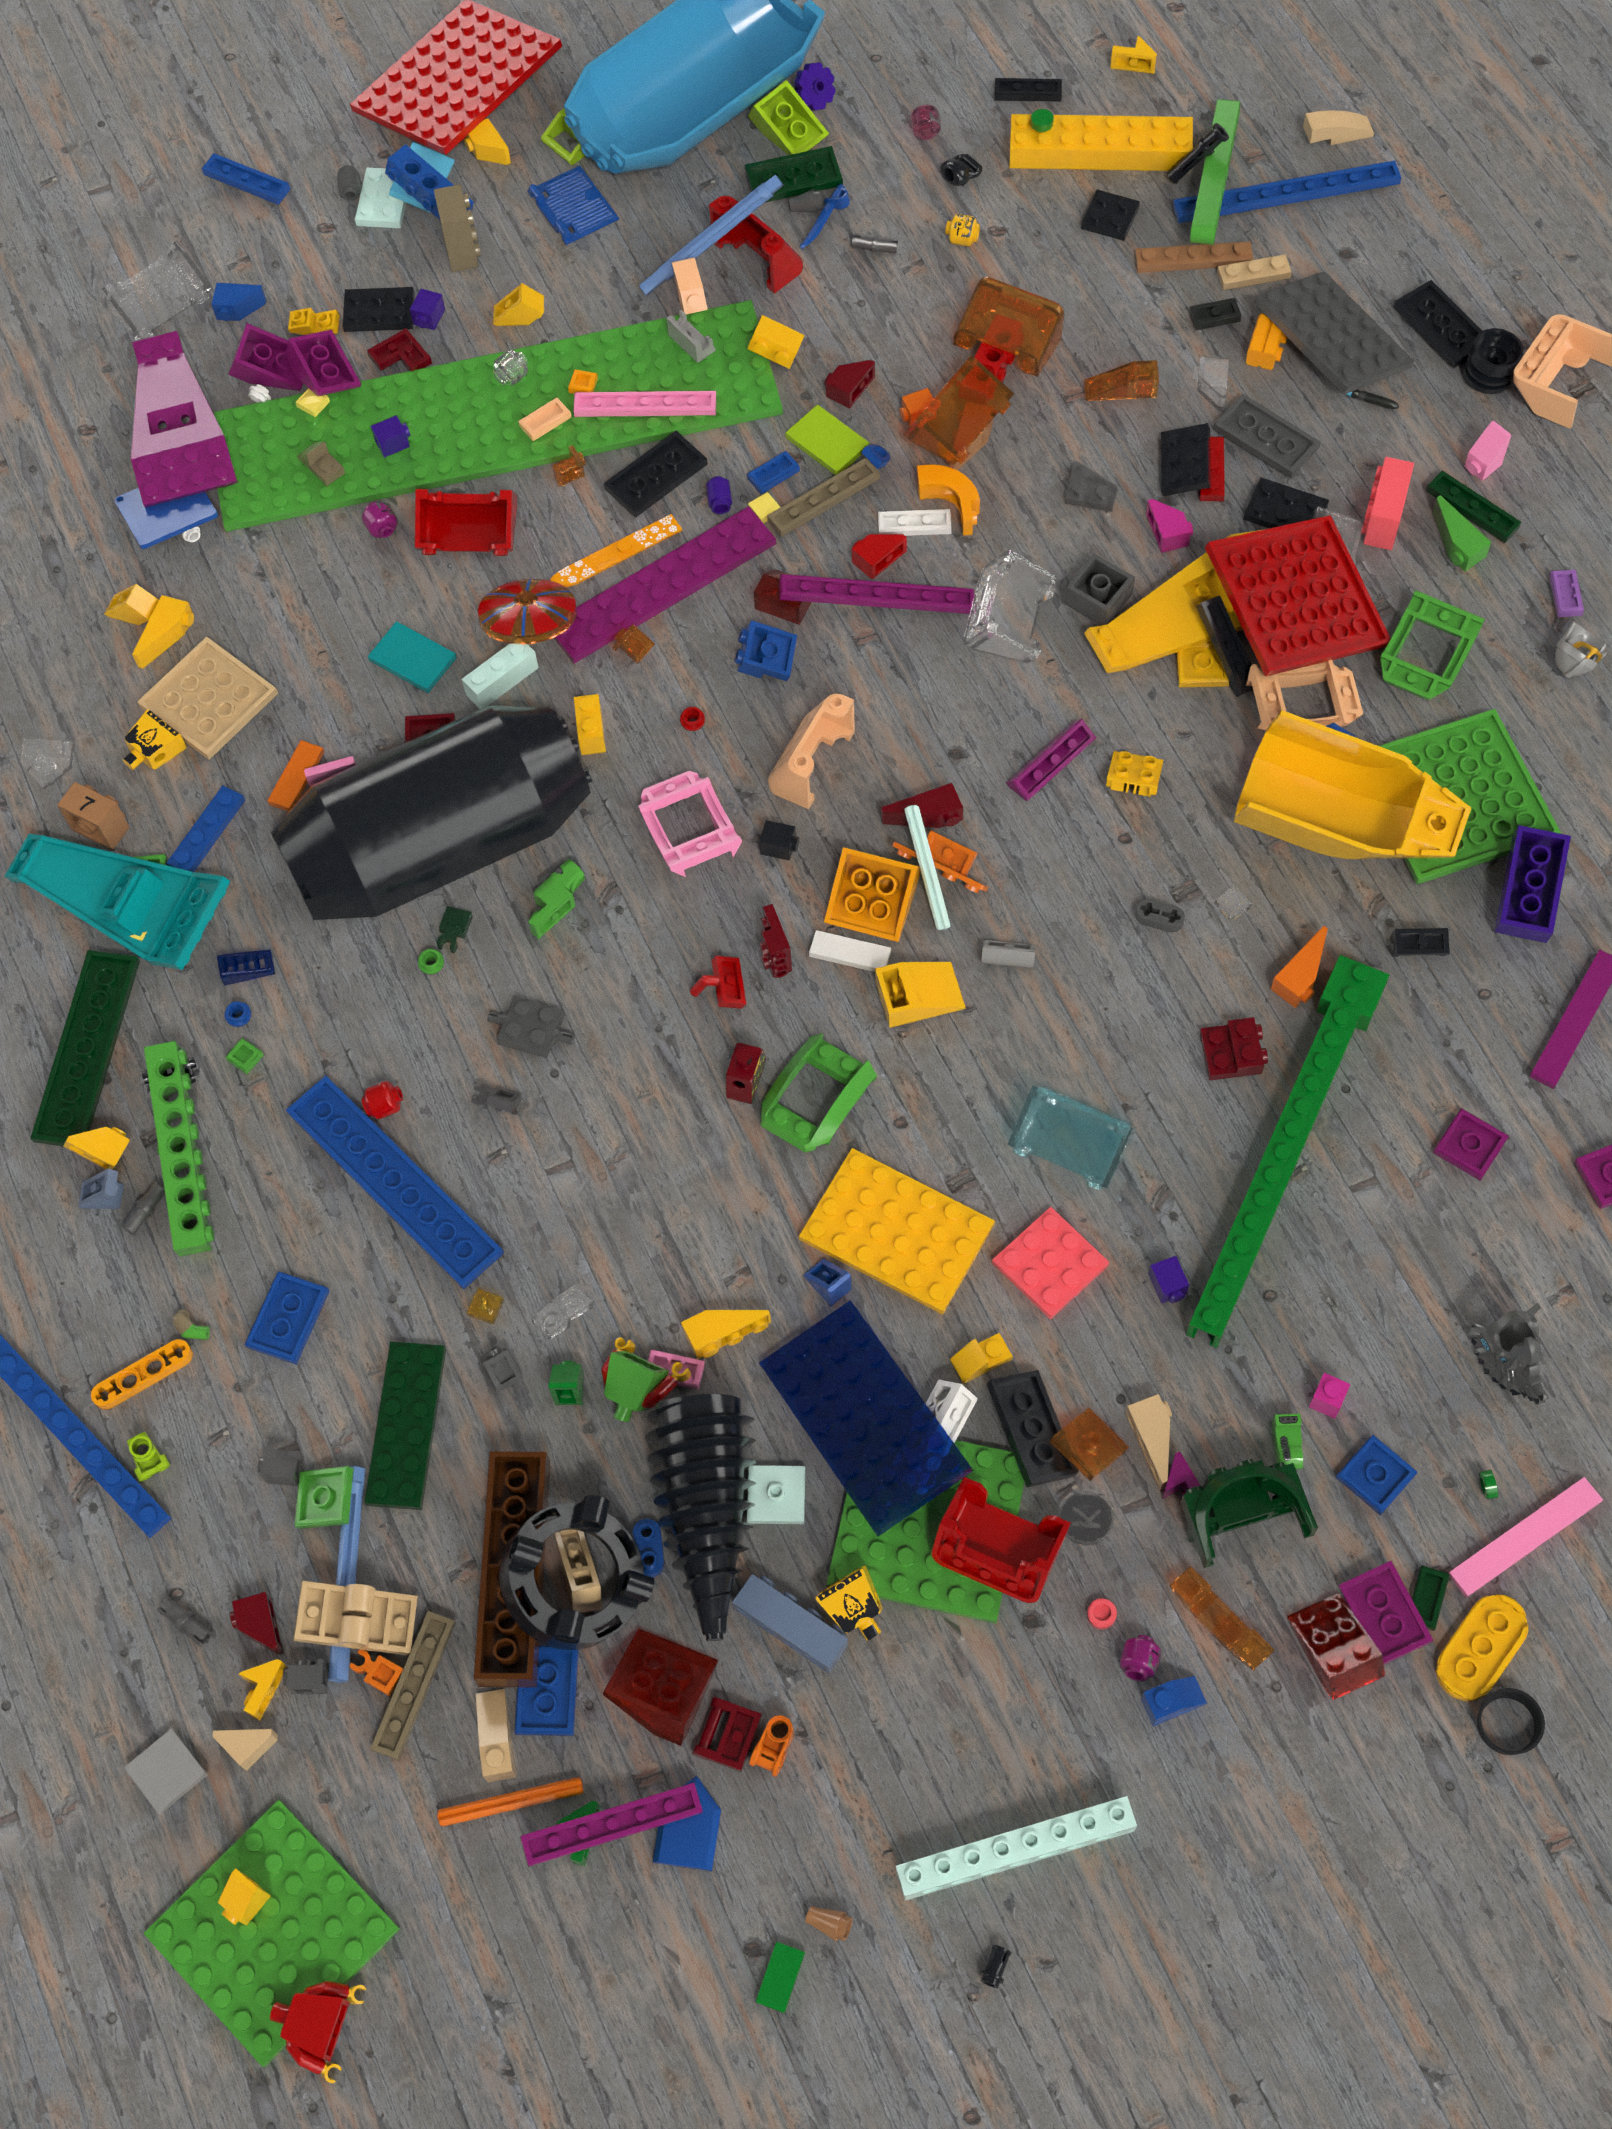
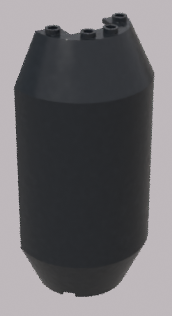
[271,705,592,920]

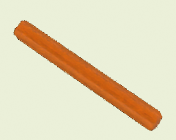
[437,1777,584,1826]

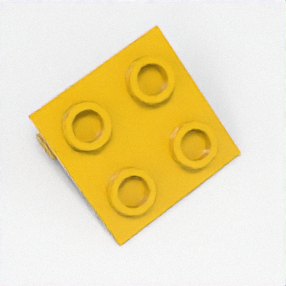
[1106,751,1164,797]

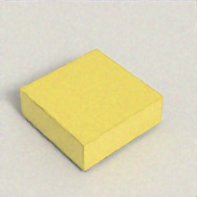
[748,492,781,523]

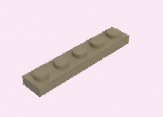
[767,458,880,537]
[370,1611,456,1761]

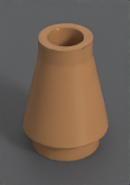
[805,1906,853,1942]

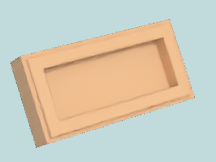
[518,398,571,441]

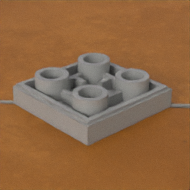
[124,1728,208,1814]

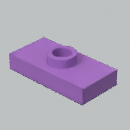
[1549,570,1584,617]

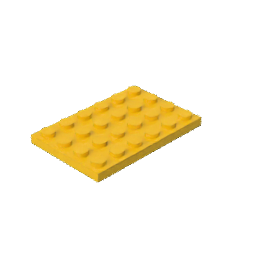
[799,1148,995,1315]

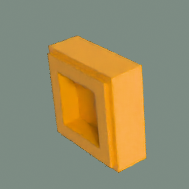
[568,369,598,394]

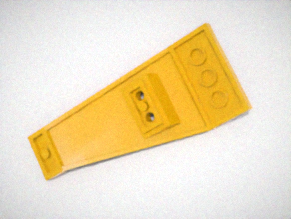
[1084,529,1265,673]

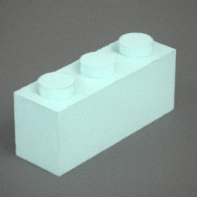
[462,636,539,709]

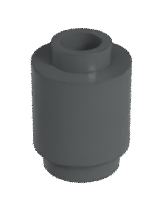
[337,165,361,200]

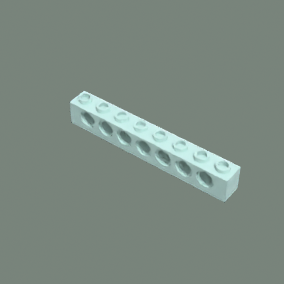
[896,1796,1137,1901]

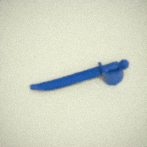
[800,184,850,250]

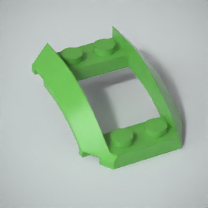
[1381,590,1485,700]
[761,1033,877,1153]

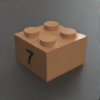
[57,782,130,851]

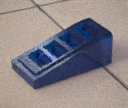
[217,950,275,986]

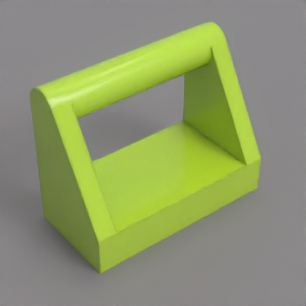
[541,108,585,165]

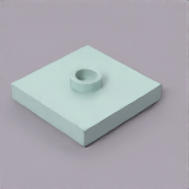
[747,1465,806,1524]

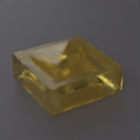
[467,1289,504,1325]

